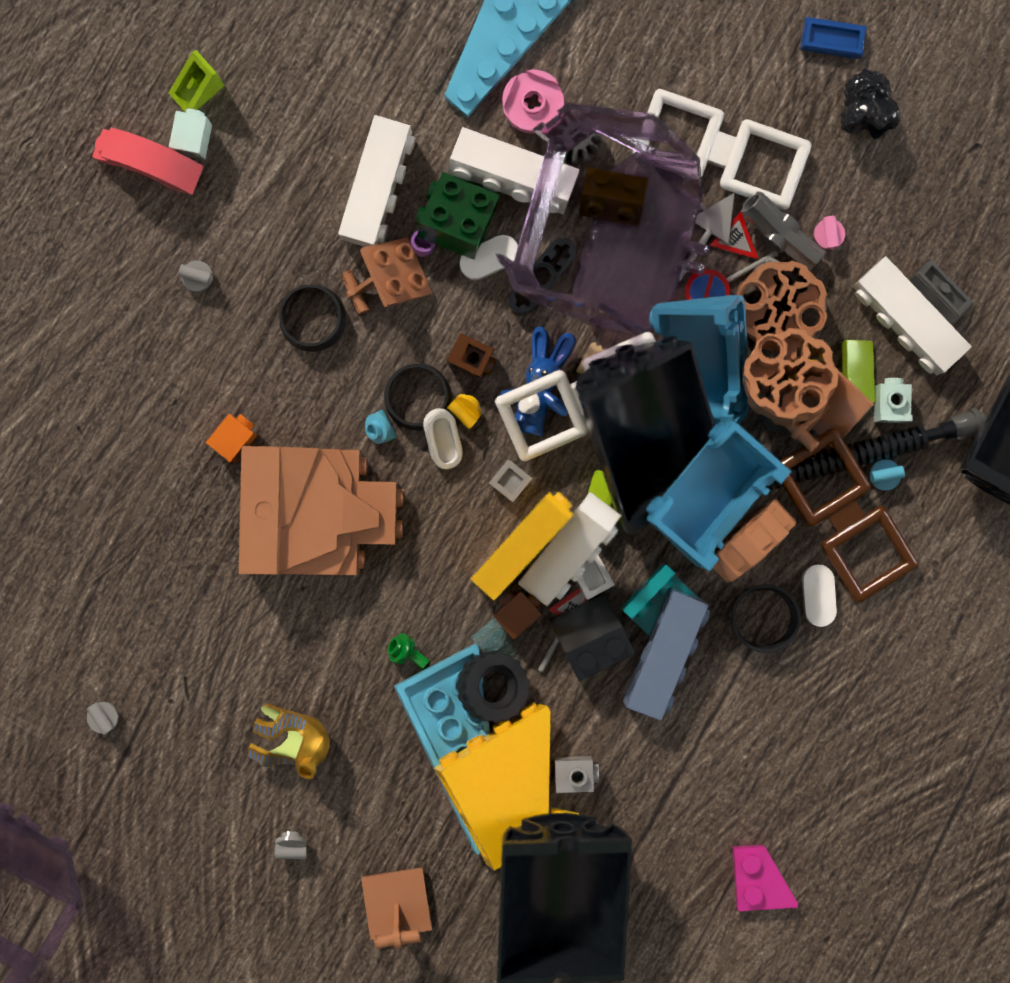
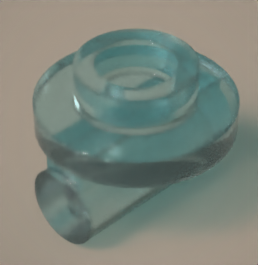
[471,618,507,652]

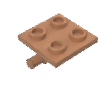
[340,237,432,315]
[784,367,874,452]
[361,867,432,949]

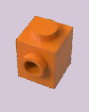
[205,414,258,464]

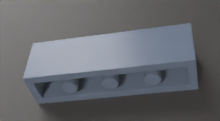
[623,587,710,721]

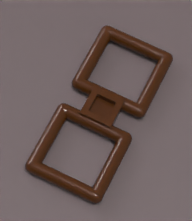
[780,428,918,603]

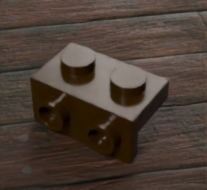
[579,167,649,226]

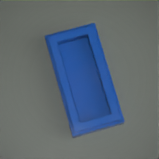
[800,17,867,59]

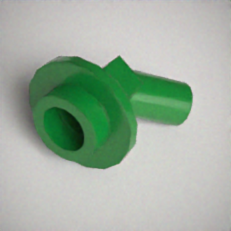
[388,633,431,670]

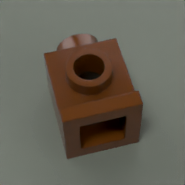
[447,333,497,379]

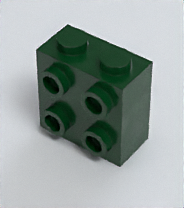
[414,172,500,260]

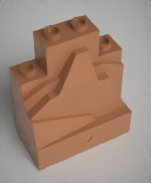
[239,446,404,575]

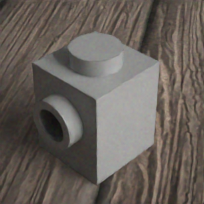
[554,756,599,793]

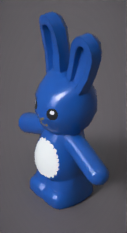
[500,326,576,437]

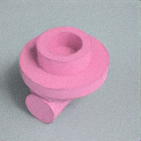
[813,216,845,250]

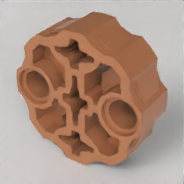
[735,261,827,351]
[742,328,839,426]
[713,498,797,582]

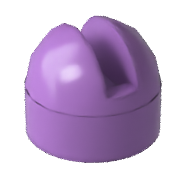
[411,231,436,257]

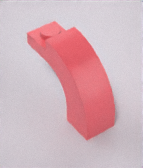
[92,128,204,195]

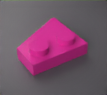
[732,844,798,911]

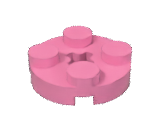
[502,69,564,134]

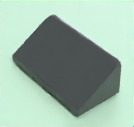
[908,258,973,324]

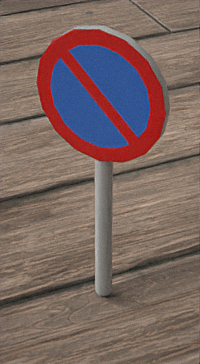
[685,251,778,300]

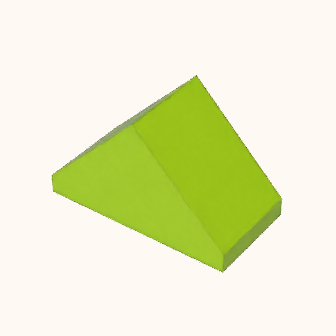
[168,50,225,113]

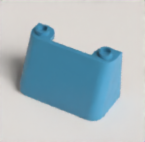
[649,295,749,425]
[646,421,791,571]

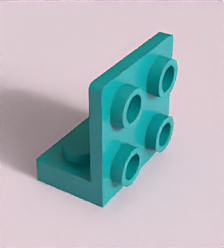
[620,564,699,636]

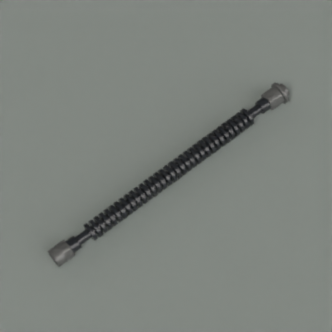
[621,408,986,530]

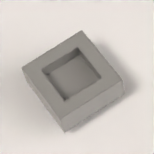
[489,459,532,502]

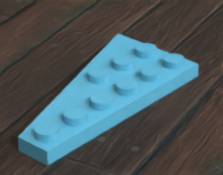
[444,0,572,118]
[394,643,490,855]

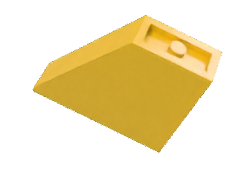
[471,492,574,600]
[434,703,550,870]

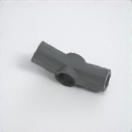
[741,192,826,271]

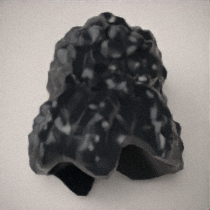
[840,69,900,139]

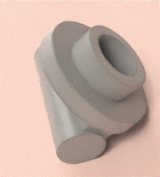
[178,261,213,292]
[87,702,119,735]
[275,832,306,859]

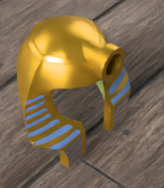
[247,704,330,779]

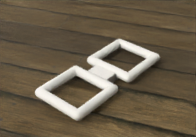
[633,89,812,210]
[495,332,656,461]

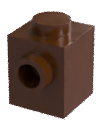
[493,590,542,639]

